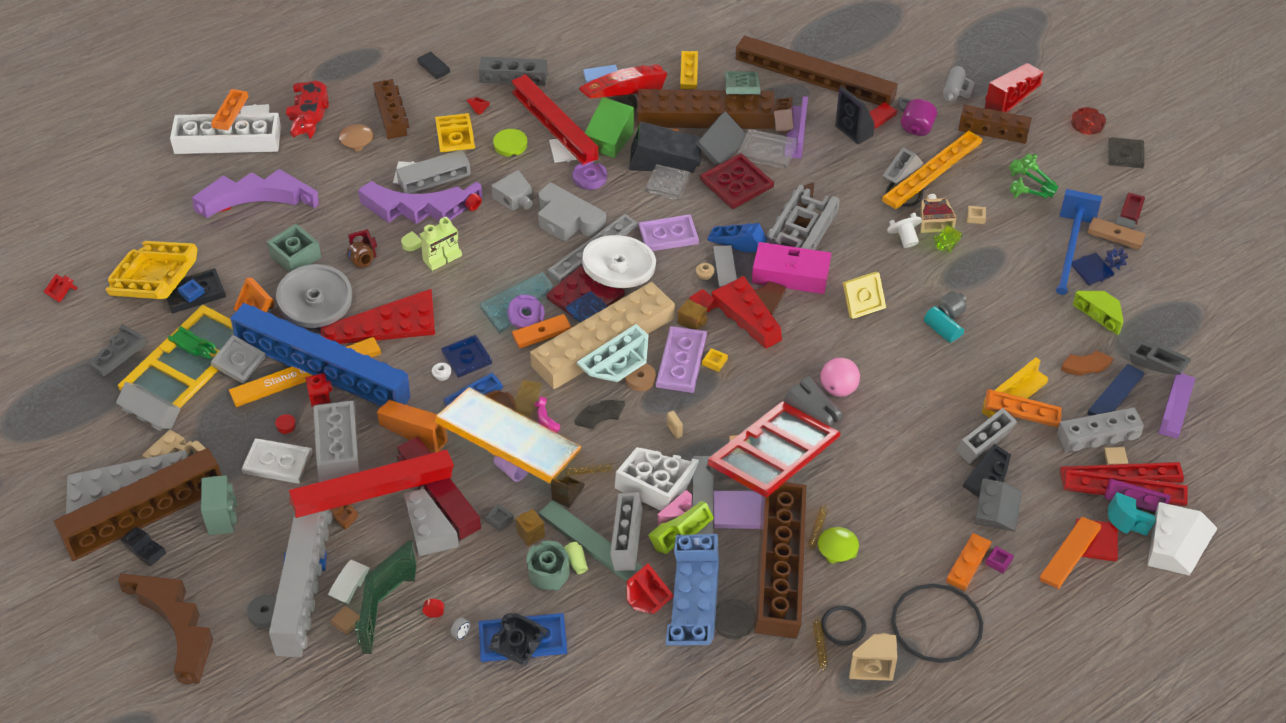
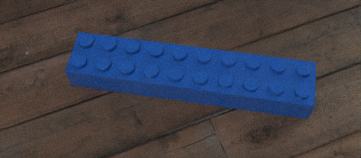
[230,303,411,406]

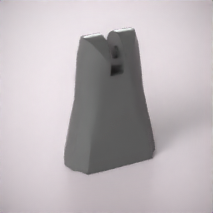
[784,375,843,427]

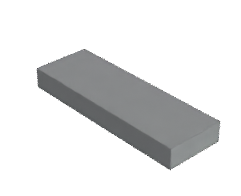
[713,245,737,288]

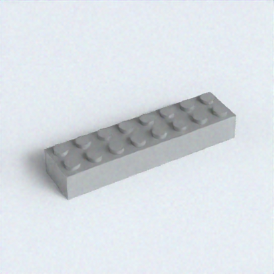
[269,510,332,657]

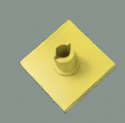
[843,272,886,319]

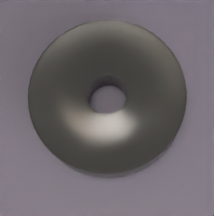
[247,595,276,628]

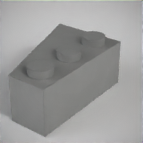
[404,489,459,556]

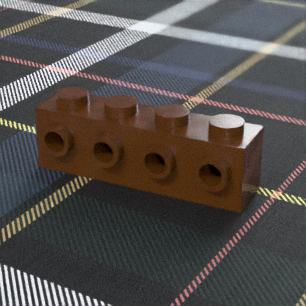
[373,79,410,139]
[958,104,1032,144]

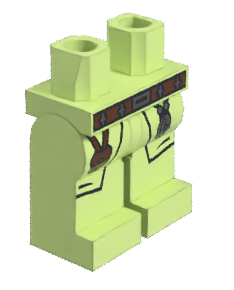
[420,217,462,271]

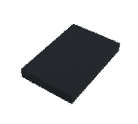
[166,268,226,314]

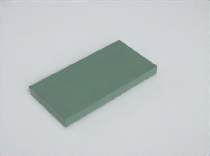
[725,71,760,94]

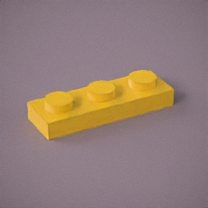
[680,51,698,90]

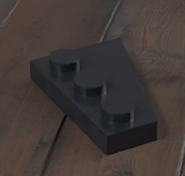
[962,443,1011,498]

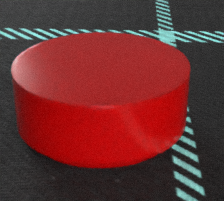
[465,193,482,211]
[275,414,296,434]
[422,599,445,618]

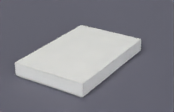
[241,438,313,484]

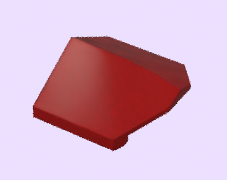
[626,563,674,614]

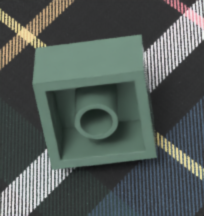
[267,224,321,273]
[201,475,237,535]

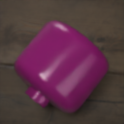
[900,99,937,136]

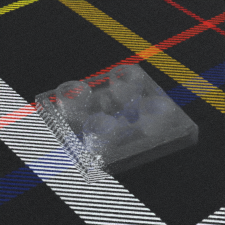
[645,164,690,200]

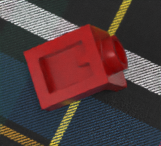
[43,274,78,302]

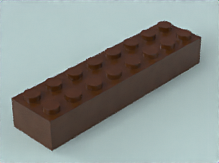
[638,89,775,129]
[54,448,222,561]
[754,479,807,639]

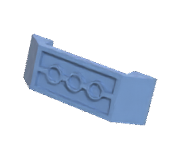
[666,534,719,646]

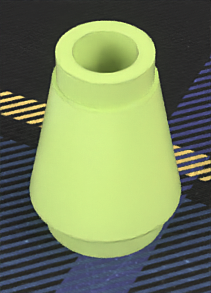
[564,542,588,574]

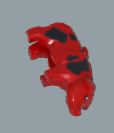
[286,81,329,139]

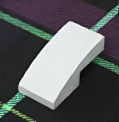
[328,560,370,604]

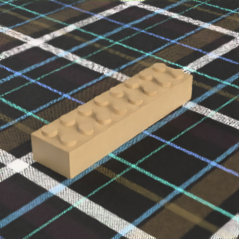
[530,282,675,389]

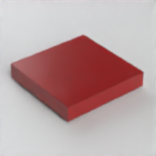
[1075,518,1118,562]

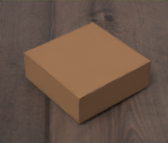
[331,606,362,635]

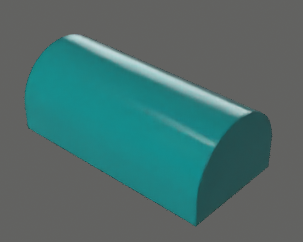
[924,306,964,343]

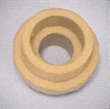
[696,263,714,280]

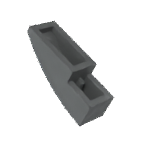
[1130,340,1191,375]

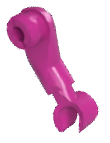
[534,396,560,433]

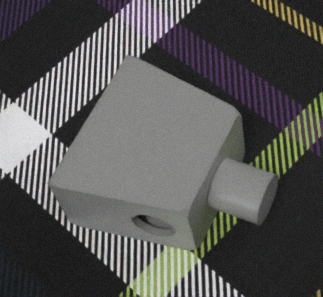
[491,170,533,210]

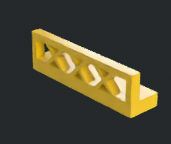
[982,357,1048,418]

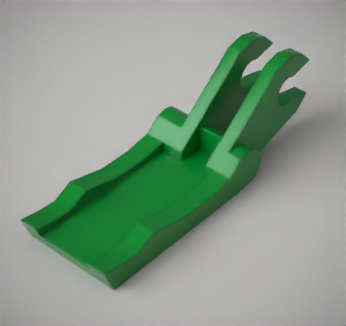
[167,326,217,359]

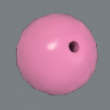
[820,358,860,397]

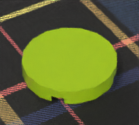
[493,129,527,157]

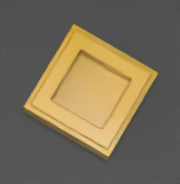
[702,348,728,372]

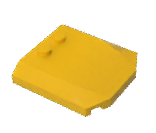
[106,241,198,299]

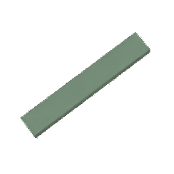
[539,500,643,581]

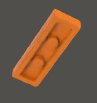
[211,89,249,131]
[946,533,992,591]

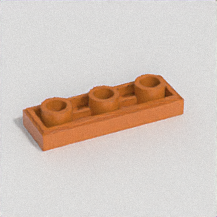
[512,314,571,349]

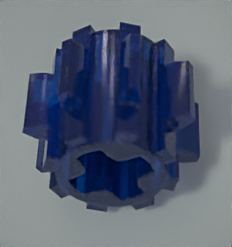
[1105,246,1128,270]

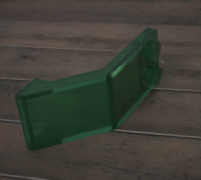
[355,540,417,654]

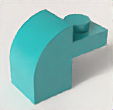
[1108,492,1156,536]

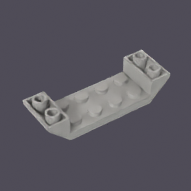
[314,400,360,482]

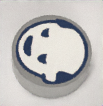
[451,617,471,640]

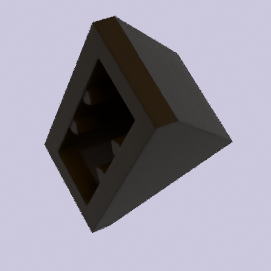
[551,476,585,508]

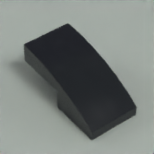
[120,526,166,566]

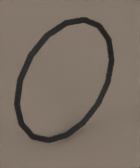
[891,583,984,663]

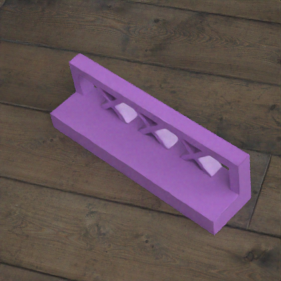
[784,96,808,159]
[1158,372,1195,439]

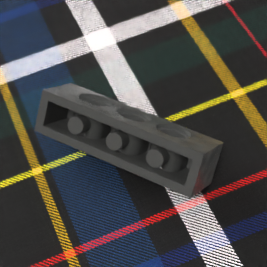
[479,57,548,86]

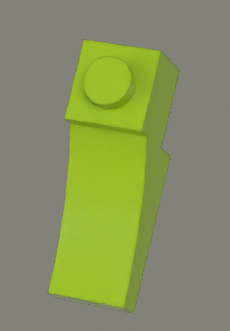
[648,501,714,554]

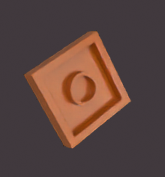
[233,278,274,313]

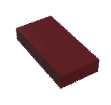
[1120,192,1145,225]

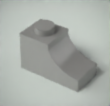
[883,147,923,185]

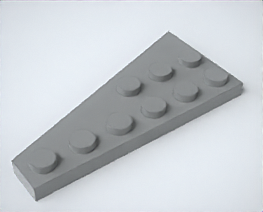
[66,450,188,514]

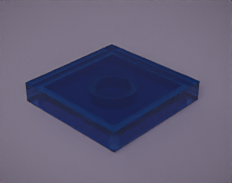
[441,334,492,378]

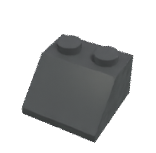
[974,479,1022,532]

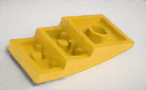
[435,113,475,152]

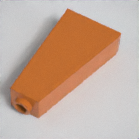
[377,400,448,453]

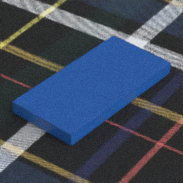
[478,613,567,662]

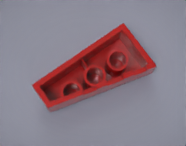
[985,63,1044,112]
[711,276,782,349]

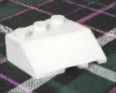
[615,447,699,511]
[1147,502,1217,576]

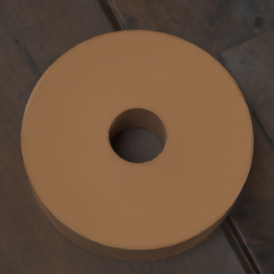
[625,364,656,391]

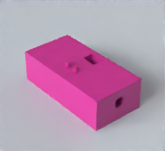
[752,242,831,294]

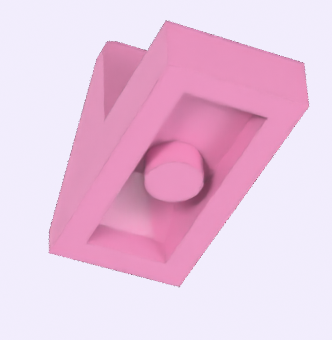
[657,490,692,526]

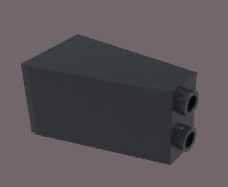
[629,122,701,173]

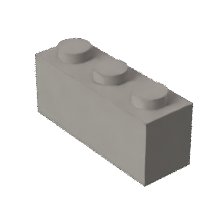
[116,382,181,431]
[956,408,1017,465]

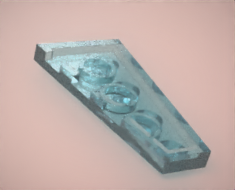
[480,272,553,334]

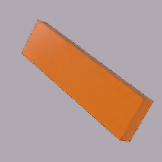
[985,389,1062,428]
[1040,516,1101,589]

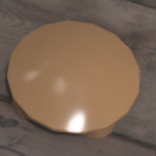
[339,124,374,151]

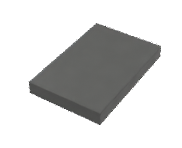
[696,111,748,166]

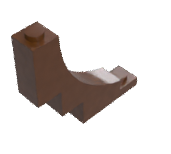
[118,573,213,685]

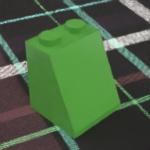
[585,97,634,158]

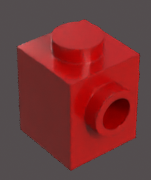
[305,373,332,407]

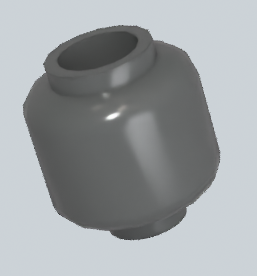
[938,291,967,319]

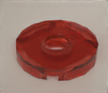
[1071,107,1106,135]

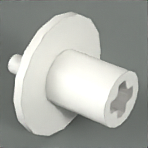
[887,213,922,248]

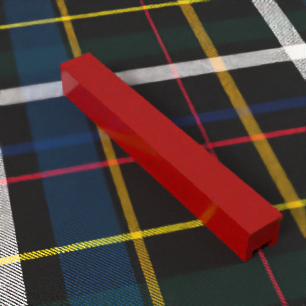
[511,74,598,165]
[289,450,454,518]

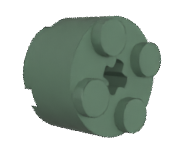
[527,541,570,591]

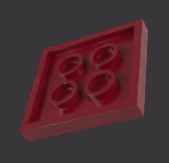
[700,153,774,210]
[546,265,625,322]

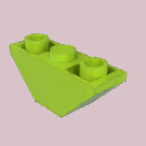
[1072,291,1123,335]

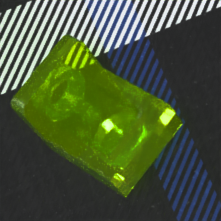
[933,225,963,253]

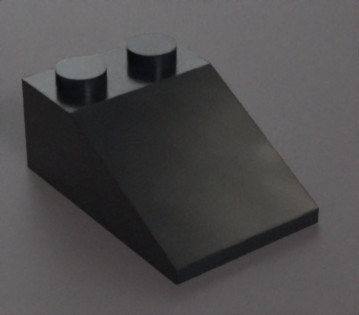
[835,86,875,144]

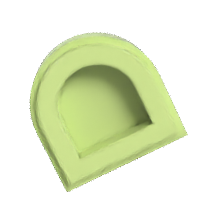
[401,231,421,251]

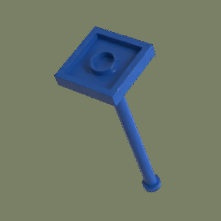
[1056,189,1102,295]

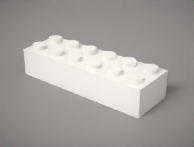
[170,113,281,154]

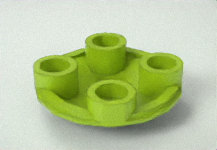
[818,527,859,564]

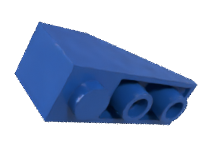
[707,223,768,253]

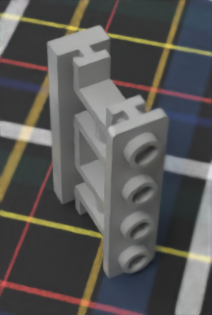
[767,184,839,250]

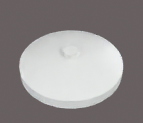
[582,235,656,288]

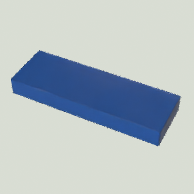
[443,372,503,414]

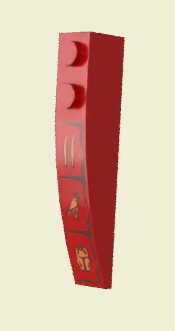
[579,64,668,99]

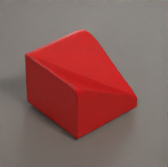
[689,289,715,313]

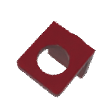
[348,229,377,258]

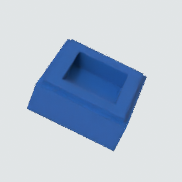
[178,279,205,302]

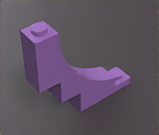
[192,169,319,218]
[358,181,483,224]

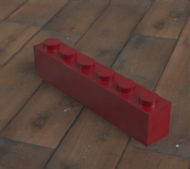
[396,436,481,540]

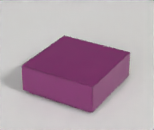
[985,546,1014,574]

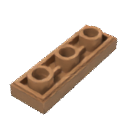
[1087,217,1146,250]

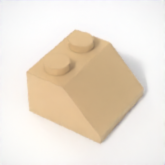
[849,633,897,681]

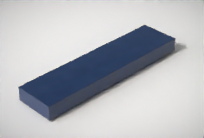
[1087,364,1145,416]

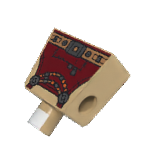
[920,194,956,233]

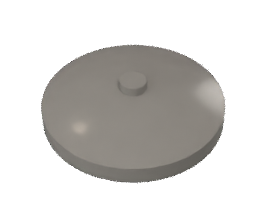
[276,264,352,328]

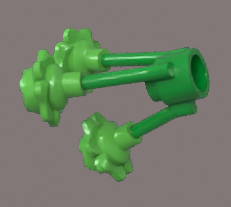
[1009,154,1059,199]

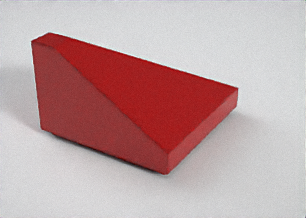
[467,97,490,115]

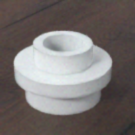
[432,363,451,381]

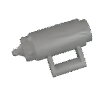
[943,66,975,102]

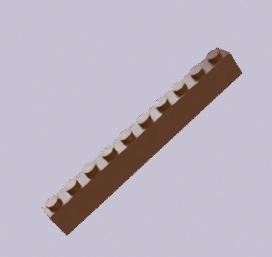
[735,35,898,106]

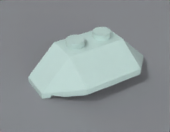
[577,324,648,382]

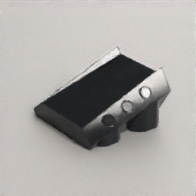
[488,612,548,666]

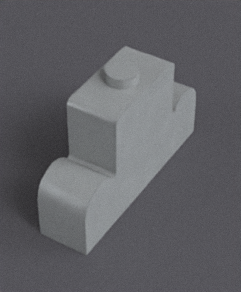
[538,182,606,241]

